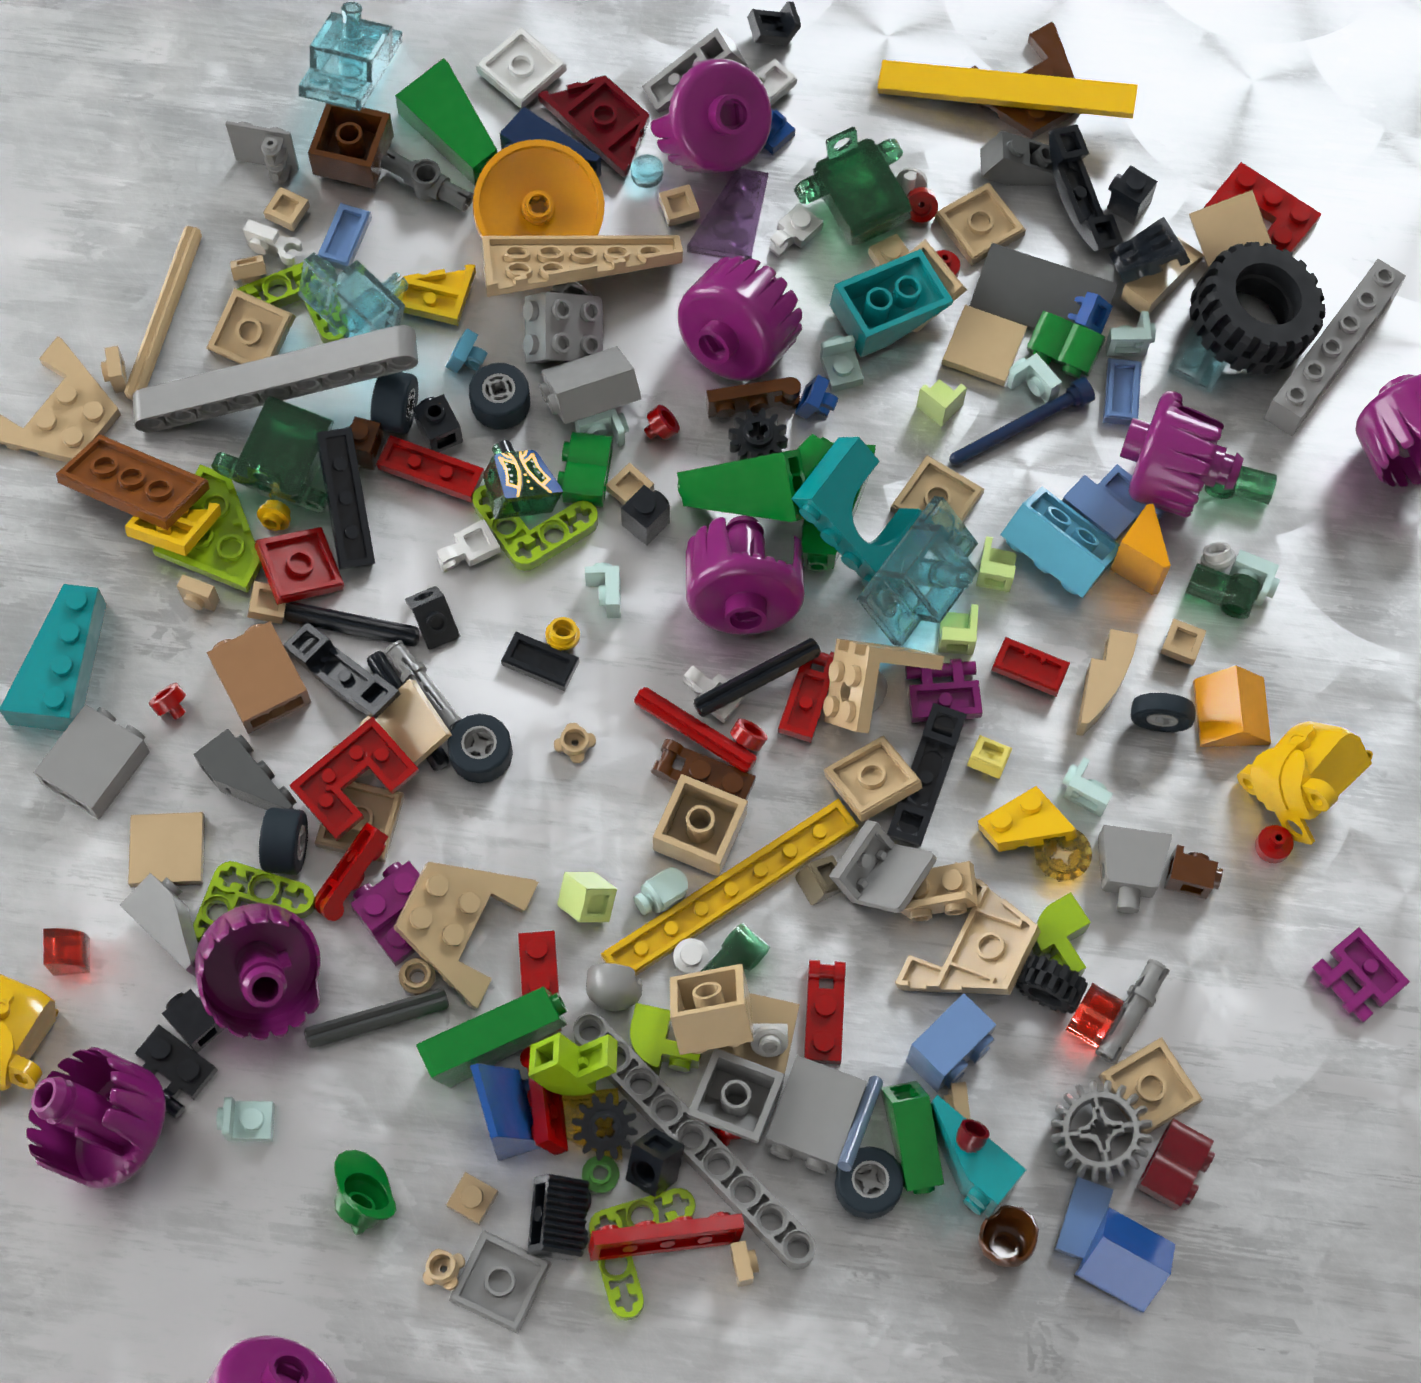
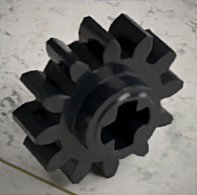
[728,408,788,460]
[572,1092,638,1161]

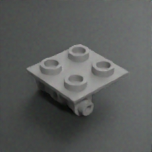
[225,121,299,185]

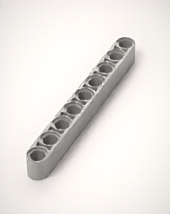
[133,325,418,432]
[573,1013,816,1270]

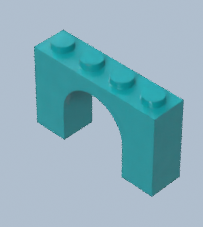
[791,437,940,594]

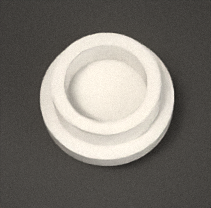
[1201,542,1236,572]
[673,938,710,974]

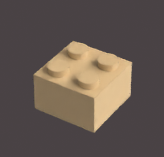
[653,774,748,877]
[670,964,754,1055]

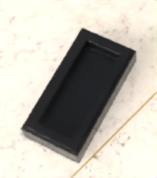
[501,632,580,691]

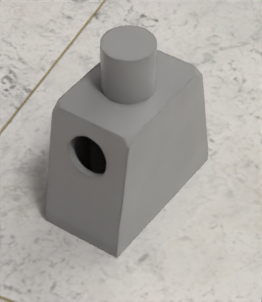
[1098,825,1172,914]

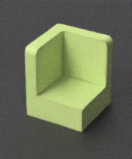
[916,379,967,427]
[976,536,1017,592]
[938,604,979,655]
[558,872,617,922]

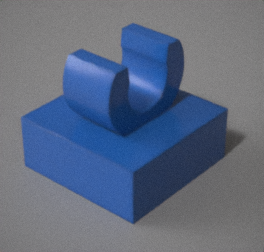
[764,109,796,155]
[1068,292,1113,334]
[795,375,839,420]

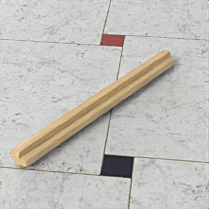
[124,226,202,400]

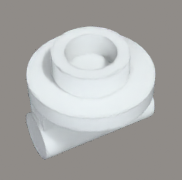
[896,167,928,207]
[751,1023,788,1057]

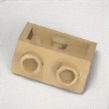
[901,861,978,921]

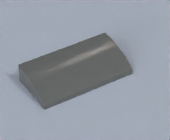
[970,243,1118,331]

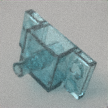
[298,2,403,111]
[298,252,408,372]
[857,496,978,646]

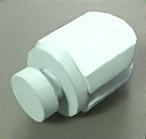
[633,867,688,915]

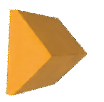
[1110,503,1171,595]
[1193,666,1271,747]

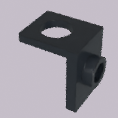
[405,586,460,650]

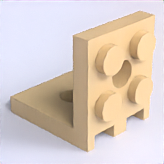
[823,639,944,733]

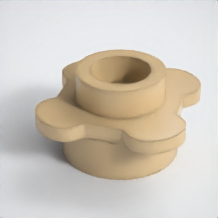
[554,723,596,763]
[422,1249,465,1290]

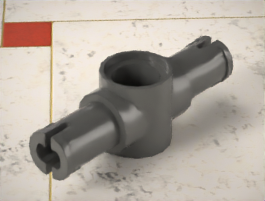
[380,149,474,212]

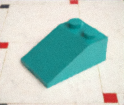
[829,249,953,358]
[931,1095,1027,1217]

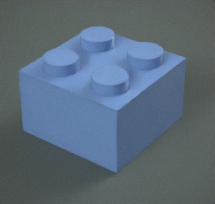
[906,993,996,1093]

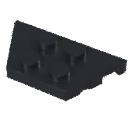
[1109,217,1190,284]

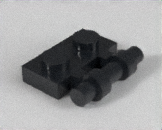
[135,1024,218,1118]

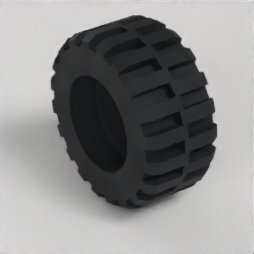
[1189,242,1326,375]

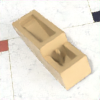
[1120,237,1204,314]
[1076,629,1138,736]

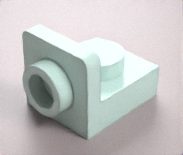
[1105,311,1156,356]
[820,335,864,392]
[1007,353,1062,403]
[575,408,629,447]
[1229,549,1280,606]
[585,563,621,618]
[1062,757,1113,817]
[216,1097,275,1141]

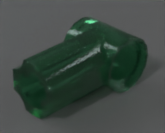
[1205,466,1277,505]
[1186,563,1261,619]
[700,923,770,972]

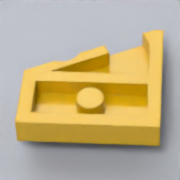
[393,264,476,326]
[125,503,222,556]
[977,786,1077,852]

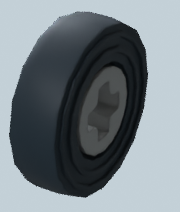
[1130,693,1196,732]

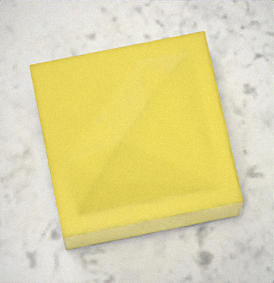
[967,735,1012,779]

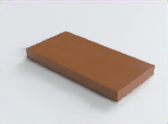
[56,434,210,530]

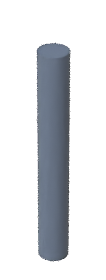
[837,1076,883,1172]

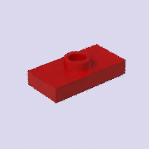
[991,637,1070,697]

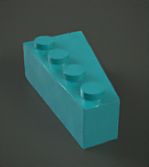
[0,584,107,731]

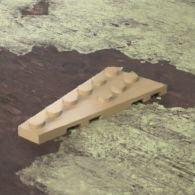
[482,235,683,297]

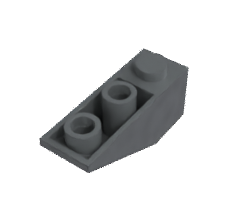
[980,130,1057,186]
[193,729,297,810]

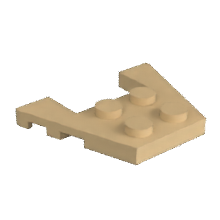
[0,336,121,463]
[393,862,539,1009]
[895,862,1041,995]

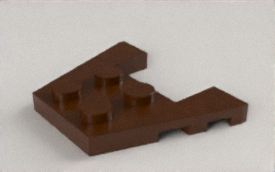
[971,22,1076,139]

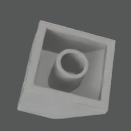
[687,1048,785,1144]

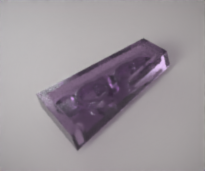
[687,168,769,261]

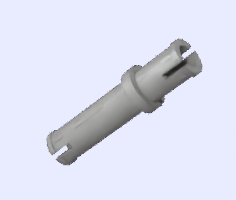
[384,640,462,731]
[1095,959,1170,1064]

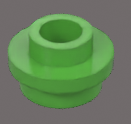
[582,1156,619,1194]

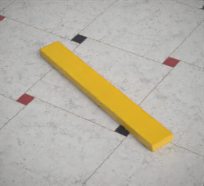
[877,60,1138,119]
[601,798,859,976]

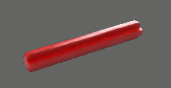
[634,687,757,773]

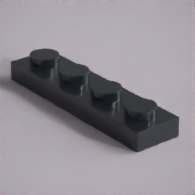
[316,427,375,570]

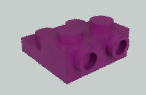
[350,861,420,966]

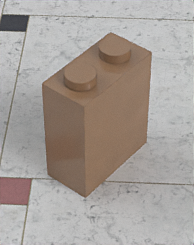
[206,621,312,734]

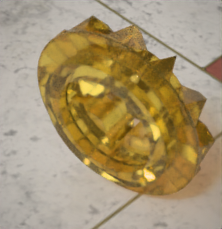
[1034,829,1092,882]

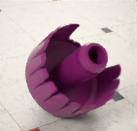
[650,58,772,173]
[678,256,802,381]
[1355,374,1421,487]
[1119,391,1244,517]
[686,516,805,635]
[194,903,320,1041]
[26,1047,166,1189]
[207,1335,338,1383]

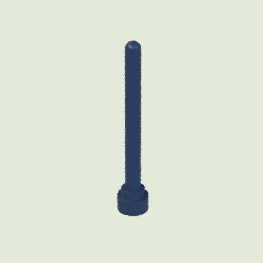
[949,377,1095,465]

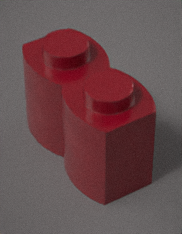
[1136,1119,1215,1210]

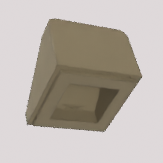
[795,855,841,905]

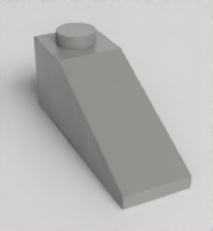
[642,28,747,112]
[120,873,198,977]

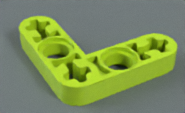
[238,261,350,343]
[473,484,598,571]
[193,861,315,942]
[589,1188,696,1321]

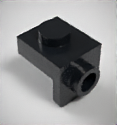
[747,1,801,46]

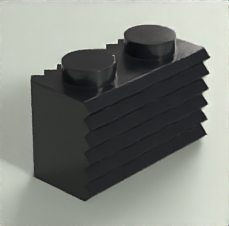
[527,1174,592,1260]

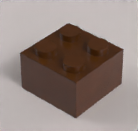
[308,99,394,189]

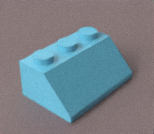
[1000,486,1120,598]

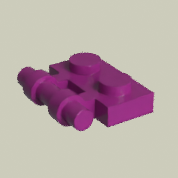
[905,658,983,723]
[1312,927,1410,1023]

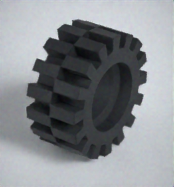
[1015,955,1088,1014]

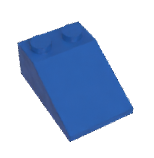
[470,1063,541,1161]

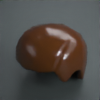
[978,1205,1039,1267]

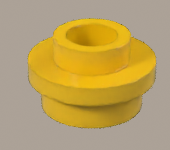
[257,499,291,531]
[545,617,580,650]

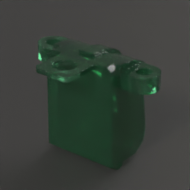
[794,127,912,245]
[211,396,334,513]

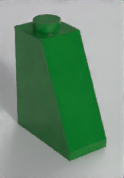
[881,1081,944,1194]

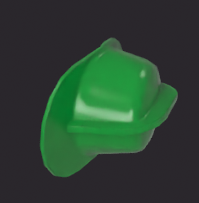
[334,1150,396,1235]

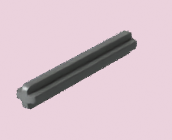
[304,988,449,1048]

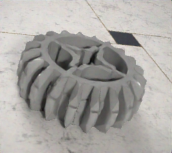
[1051,1080,1153,1183]

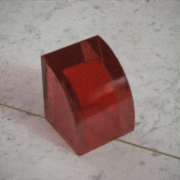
[43,928,90,976]
[1065,983,1125,1049]

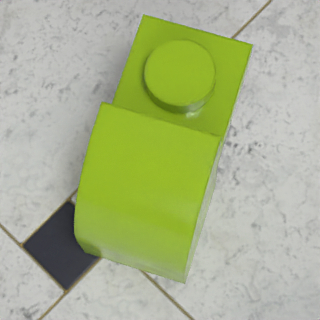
[1032,892,1091,976]
[630,1003,702,1076]
[528,1032,618,1096]

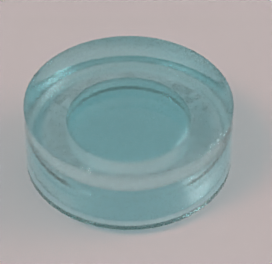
[631,154,663,188]

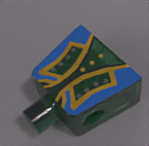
[483,440,563,520]

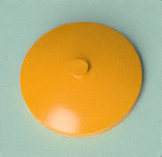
[473,139,604,238]

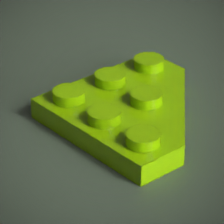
[153,464,262,593]

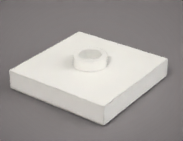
[476,27,567,109]

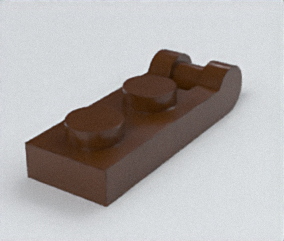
[706,377,801,418]
[651,739,756,800]

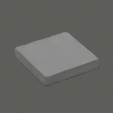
[449,1230,552,1334]

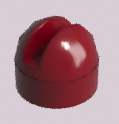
[956,1119,990,1153]

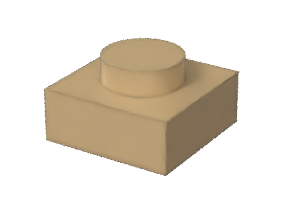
[659,184,700,227]
[263,187,310,232]
[868,233,909,267]
[230,254,267,283]
[101,346,127,393]
[606,463,654,505]
[177,574,220,611]
[247,581,286,624]
[1160,619,1206,666]
[942,1082,971,1119]
[446,1172,499,1226]
[730,1241,759,1287]

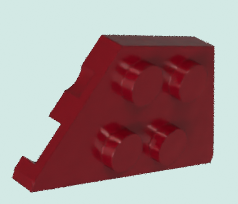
[538,75,650,178]

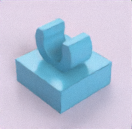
[445,329,488,373]

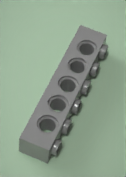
[1264,258,1406,436]

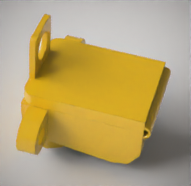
[1237,721,1373,845]
[0,974,59,1091]

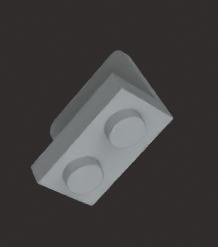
[523,292,603,364]
[829,820,937,913]

